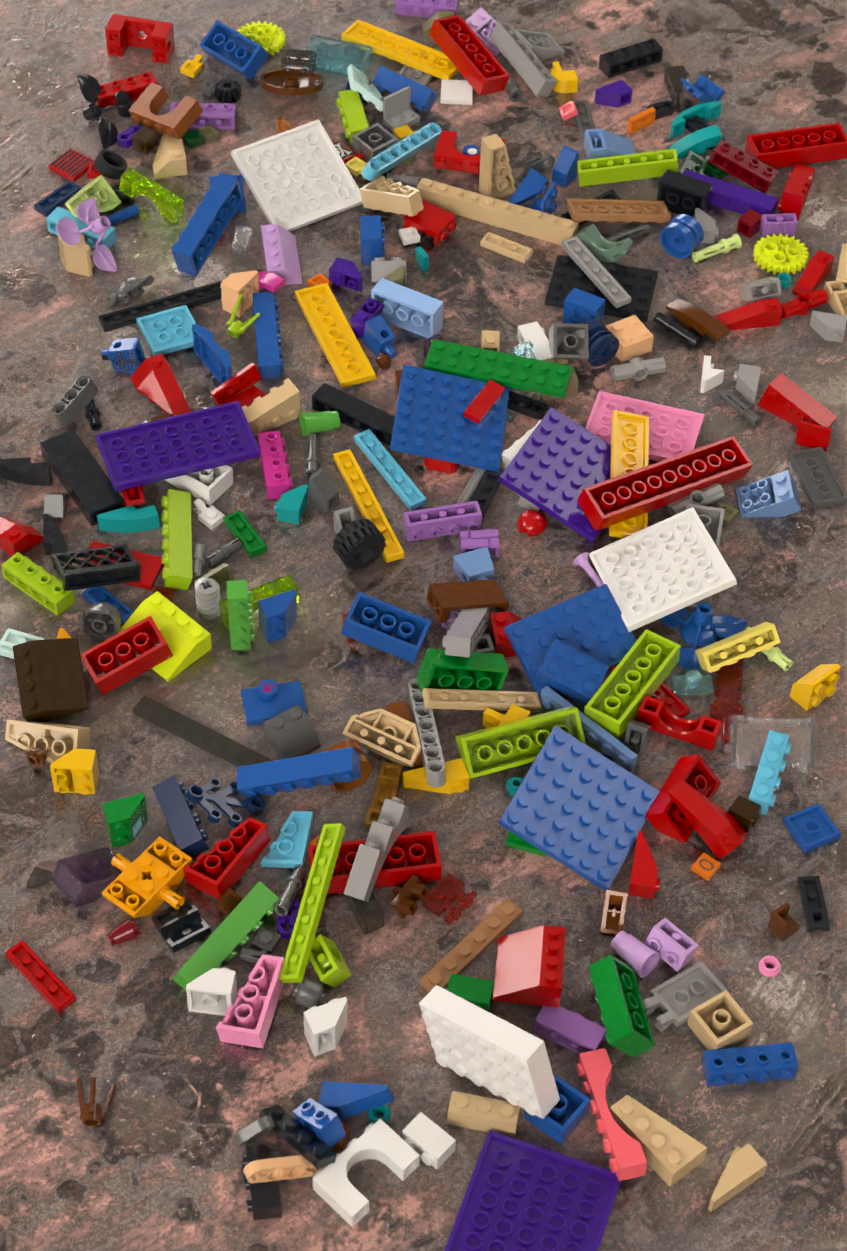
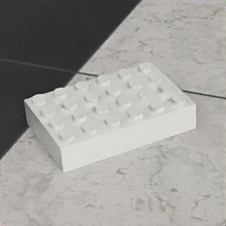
[419,985,560,1119]

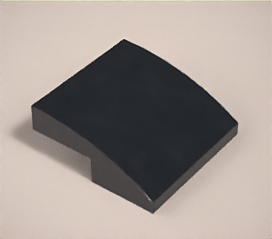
[151,898,212,953]

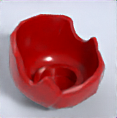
[516,509,547,537]

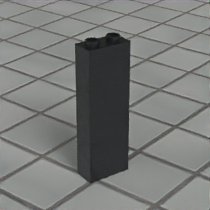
[40,429,125,526]

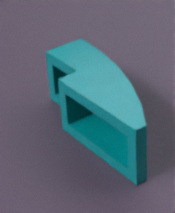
[669,124,722,159]
[97,505,160,533]

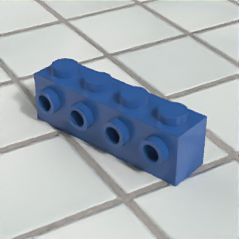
[372,66,438,112]
[701,1042,799,1087]

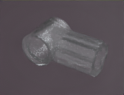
[231,225,254,256]

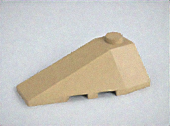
[153,133,187,178]

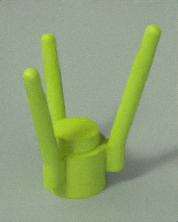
[226,294,260,339]

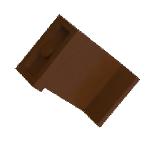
[426,579,509,623]

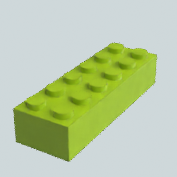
[584,629,681,740]
[455,706,586,779]

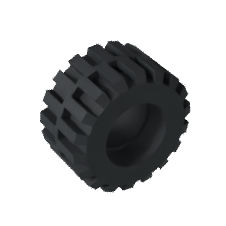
[333,518,386,570]

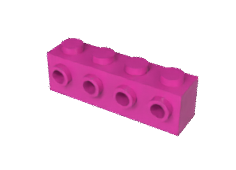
[257,431,293,499]

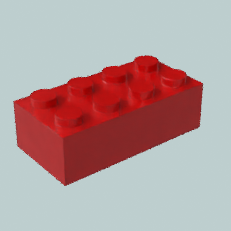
[80,615,173,695]

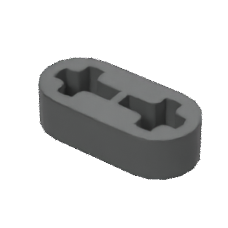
[234,1115,275,1147]

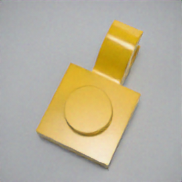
[180,54,204,78]

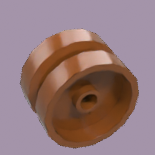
[325,740,372,793]

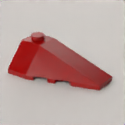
[713,298,783,330]
[130,354,191,417]
[0,515,44,556]
[667,780,748,859]

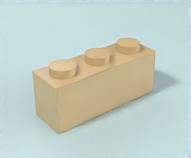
[447,1091,520,1138]

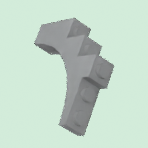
[343,797,414,902]

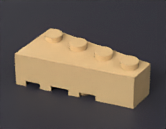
[360,175,424,217]
[242,378,300,437]
[609,1095,707,1187]

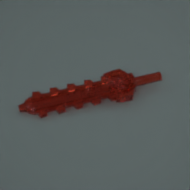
[709,659,744,744]

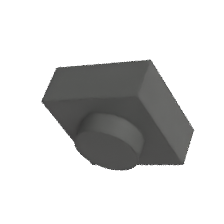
[251,927,281,954]

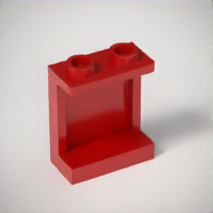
[404,200,457,246]

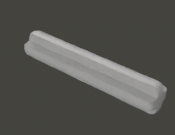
[456,468,485,504]

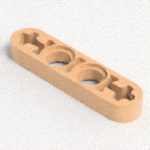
[243,1155,326,1183]

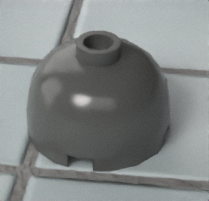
[80,602,122,642]

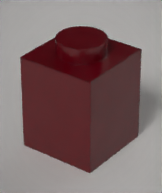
[736,209,762,239]

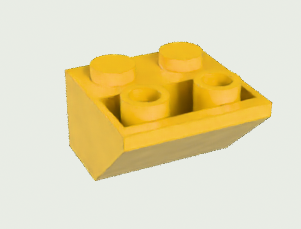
[790,664,841,711]
[50,748,100,795]

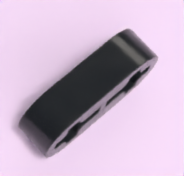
[647,100,675,120]

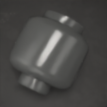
[292,977,326,1009]

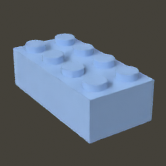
[371,278,443,340]

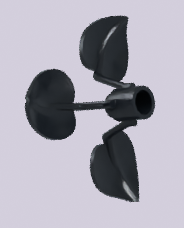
[76,74,134,149]

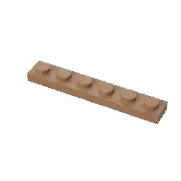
[420,898,523,992]

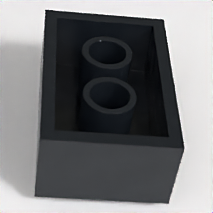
[657,170,713,218]

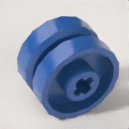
[660,214,704,259]

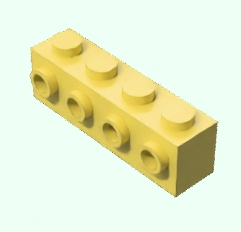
[695,622,781,673]

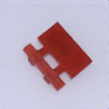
[422,873,477,925]

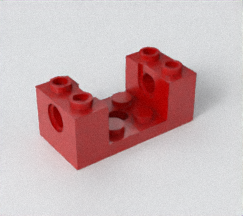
[105,14,175,64]

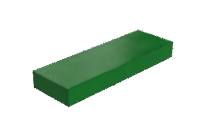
[223,510,267,558]

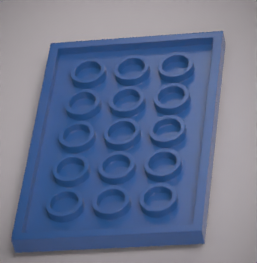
[503,584,636,699]

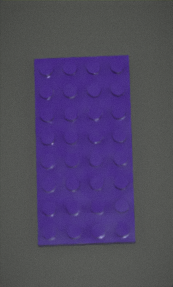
[95,401,261,492]

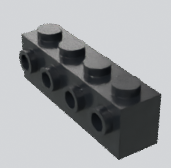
[599,38,663,78]

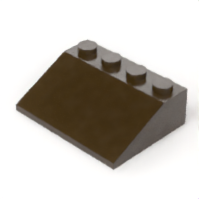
[12,638,89,722]

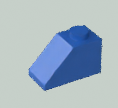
[552,146,579,188]

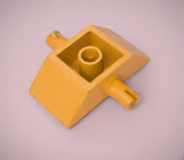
[101,836,192,918]

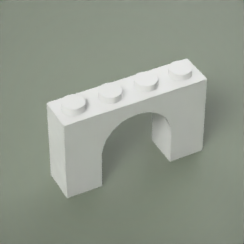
[313,1119,420,1227]

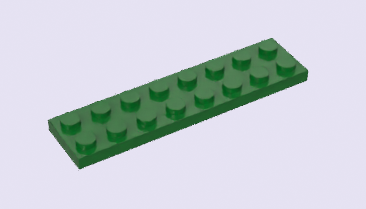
[424,339,573,398]

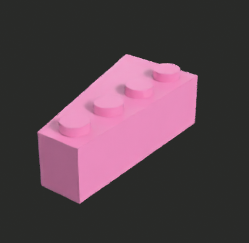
[216,954,284,1048]

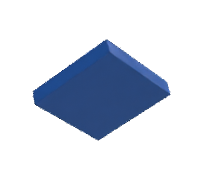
[782,803,841,853]

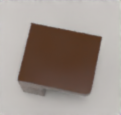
[768,902,800,941]

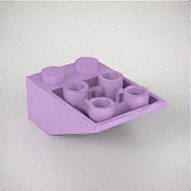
[465,7,501,56]

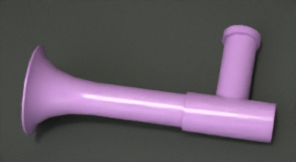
[573,552,604,587]

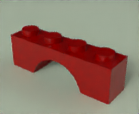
[637,695,722,751]

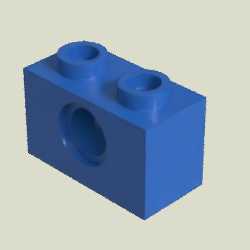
[293,1098,346,1148]

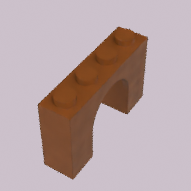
[128,82,203,139]

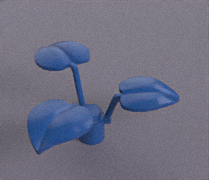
[659,603,747,672]

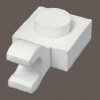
[193,498,225,530]

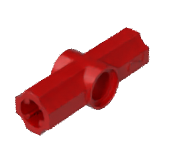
[781,288,829,319]

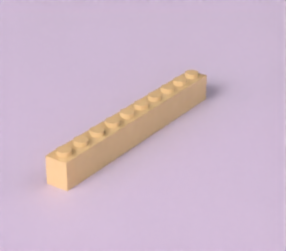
[416,178,579,245]

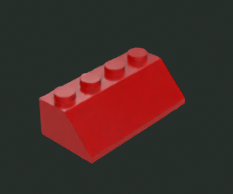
[645,754,721,843]

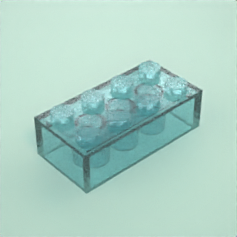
[303,34,373,78]

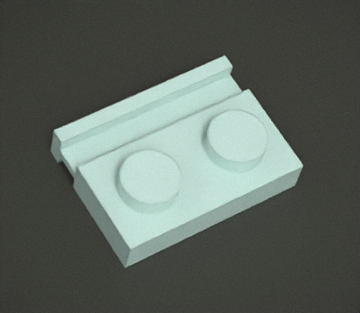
[0,628,44,659]

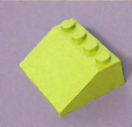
[118,591,212,682]

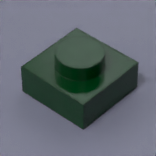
[182,130,204,148]

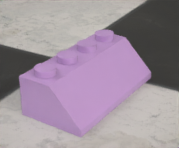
[261,224,302,285]

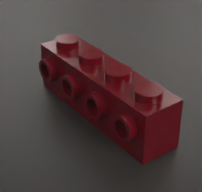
[709,140,779,194]

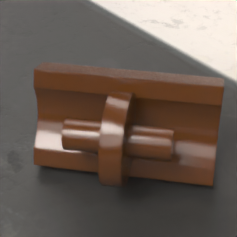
[390,875,430,919]

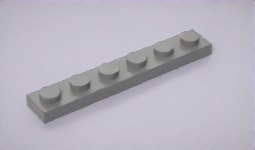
[561,236,631,308]

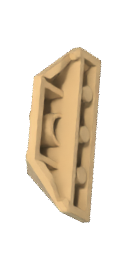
[342,708,422,767]

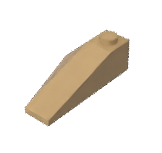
[5,719,91,763]

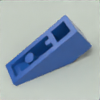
[508,168,548,205]
[318,1081,394,1119]

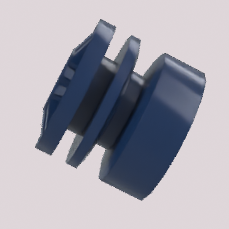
[583,319,619,367]

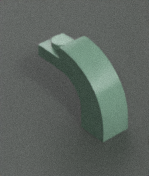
[573,223,633,263]

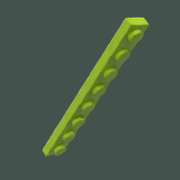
[279,823,346,983]

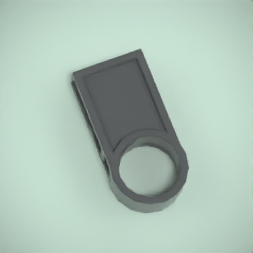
[523,152,555,175]

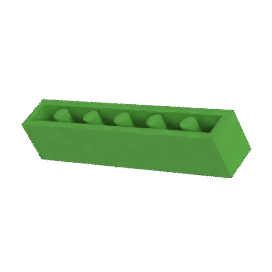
[173,881,279,991]

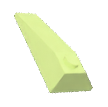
[65,174,121,218]

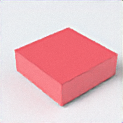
[559,100,578,121]

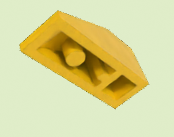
[402,758,470,794]

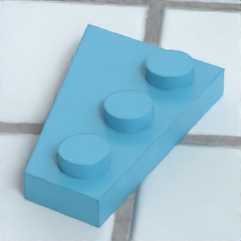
[261,811,314,868]

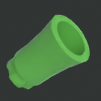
[299,411,340,437]

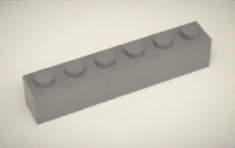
[490,22,557,97]
[443,607,491,657]

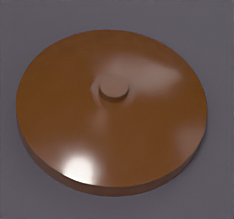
[260,68,324,96]

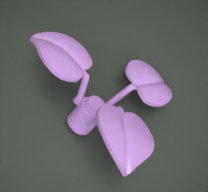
[56,199,117,272]

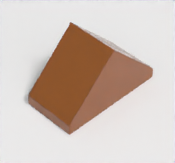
[600,889,628,935]

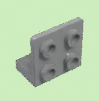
[383,86,420,132]

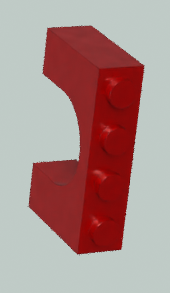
[434,130,505,174]

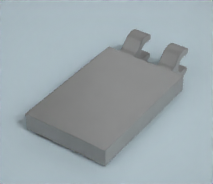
[643,961,729,1032]

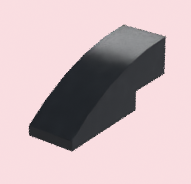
[0,457,51,486]
[43,514,68,569]

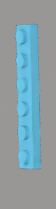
[354,429,427,511]

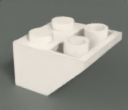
[304,996,348,1057]

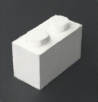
[402,1112,456,1169]

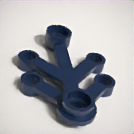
[184,778,265,827]

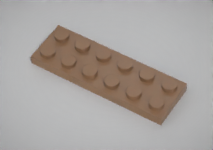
[566,199,671,223]

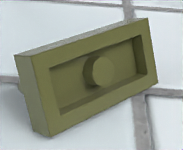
[194,563,234,589]

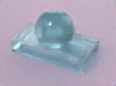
[671,669,714,695]

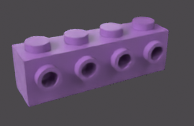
[395,0,458,18]
[170,102,236,129]
[403,501,482,542]

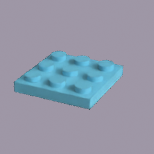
[136,305,196,356]

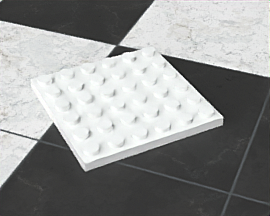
[230,119,363,232]
[589,507,737,632]

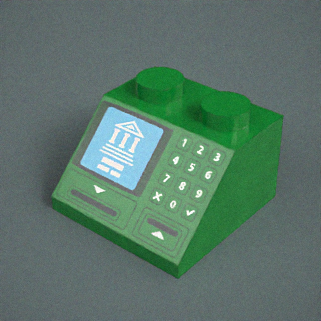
[102,793,148,848]

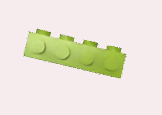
[336,90,369,144]
[1,552,75,616]

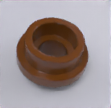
[375,353,391,370]
[27,748,47,768]

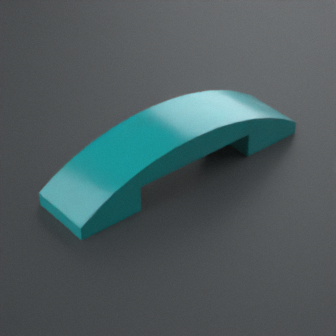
[670,101,722,139]

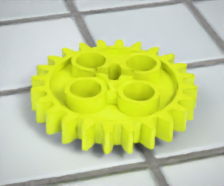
[237,21,286,57]
[753,233,809,275]

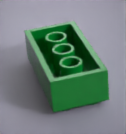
[416,648,509,694]
[589,955,655,1058]

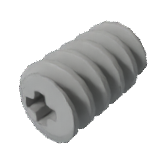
[195,578,221,620]

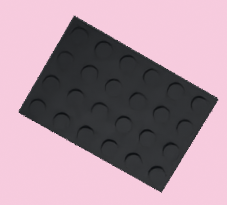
[545,255,658,322]

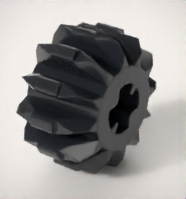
[214,79,241,104]

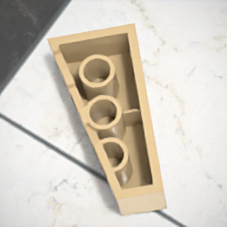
[479,134,516,199]

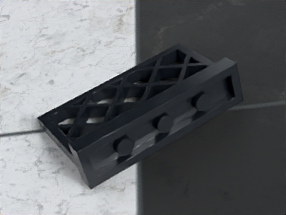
[51,544,141,591]

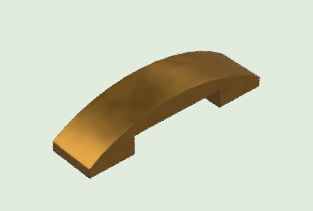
[364,762,403,827]

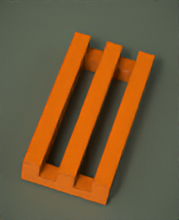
[626,107,656,134]

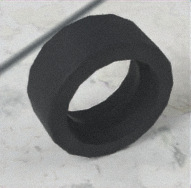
[94,150,127,180]

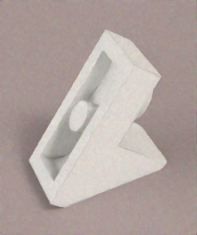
[700,355,724,393]

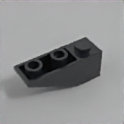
[242,1145,282,1221]

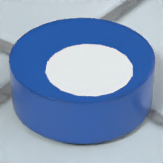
[463,145,480,155]

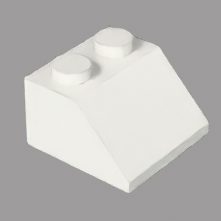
[186,968,237,1016]

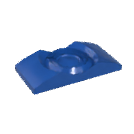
[192,324,232,384]

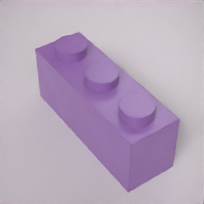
[533,1005,607,1054]

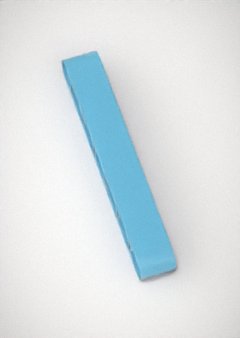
[362,122,441,181]

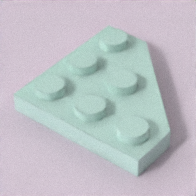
[347,64,383,112]

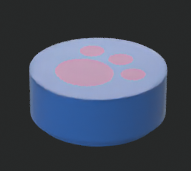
[258,679,278,700]

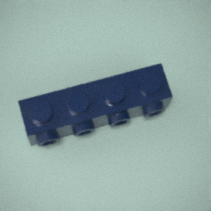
[152,776,209,858]

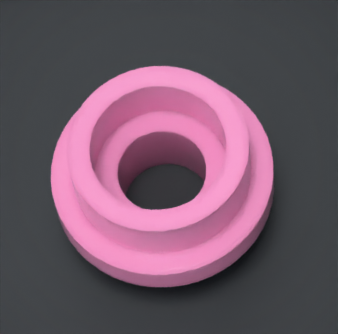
[758,956,781,977]

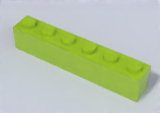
[577,149,678,187]
[161,489,193,591]

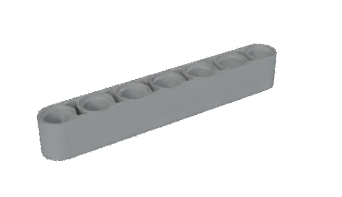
[408,678,446,788]

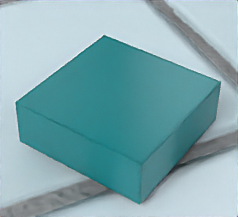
[415,246,429,271]

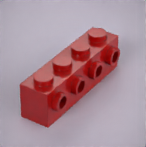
[95,71,158,109]

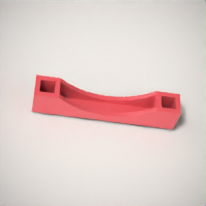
[576,1048,647,1181]

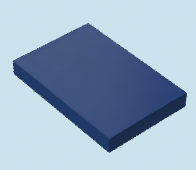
[241,681,307,726]

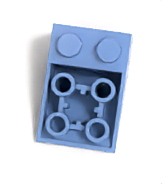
[583,129,636,159]
[736,470,801,518]

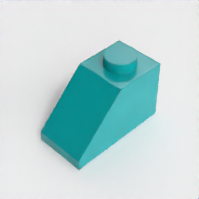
[274,484,309,525]

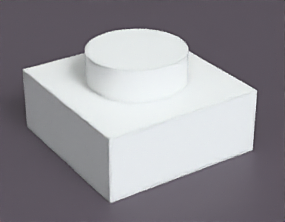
[399,227,420,245]

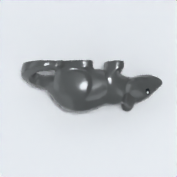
[107,275,155,308]

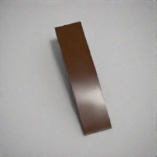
[665,298,730,343]

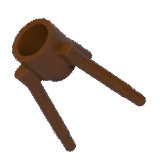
[77,1077,116,1126]

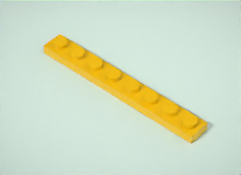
[333,449,405,563]

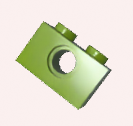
[309,934,352,988]

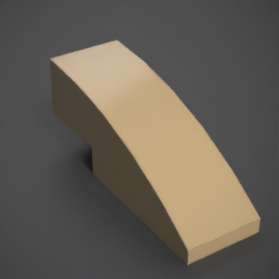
[824,280,847,316]

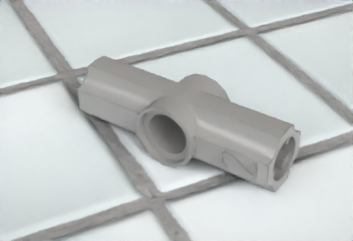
[610,357,666,381]
[668,483,725,517]

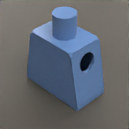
[453,547,494,581]

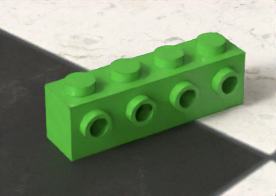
[226,580,254,650]

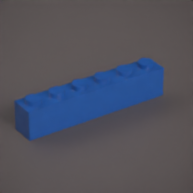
[252,292,284,379]
[237,747,361,799]

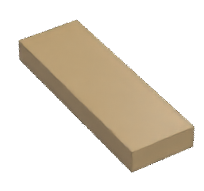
[480,232,533,263]

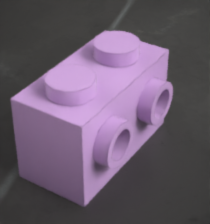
[644,918,699,972]

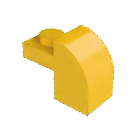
[550,62,578,94]
[482,704,530,728]

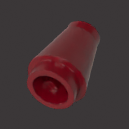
[107,918,141,946]

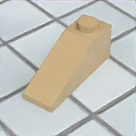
[708,1144,767,1212]

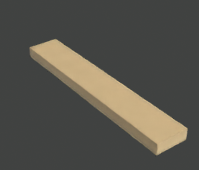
[422,688,542,712]

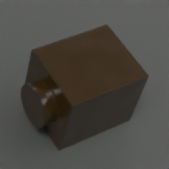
[132,126,158,155]
[728,795,761,833]

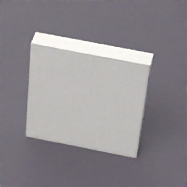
[440,79,473,105]

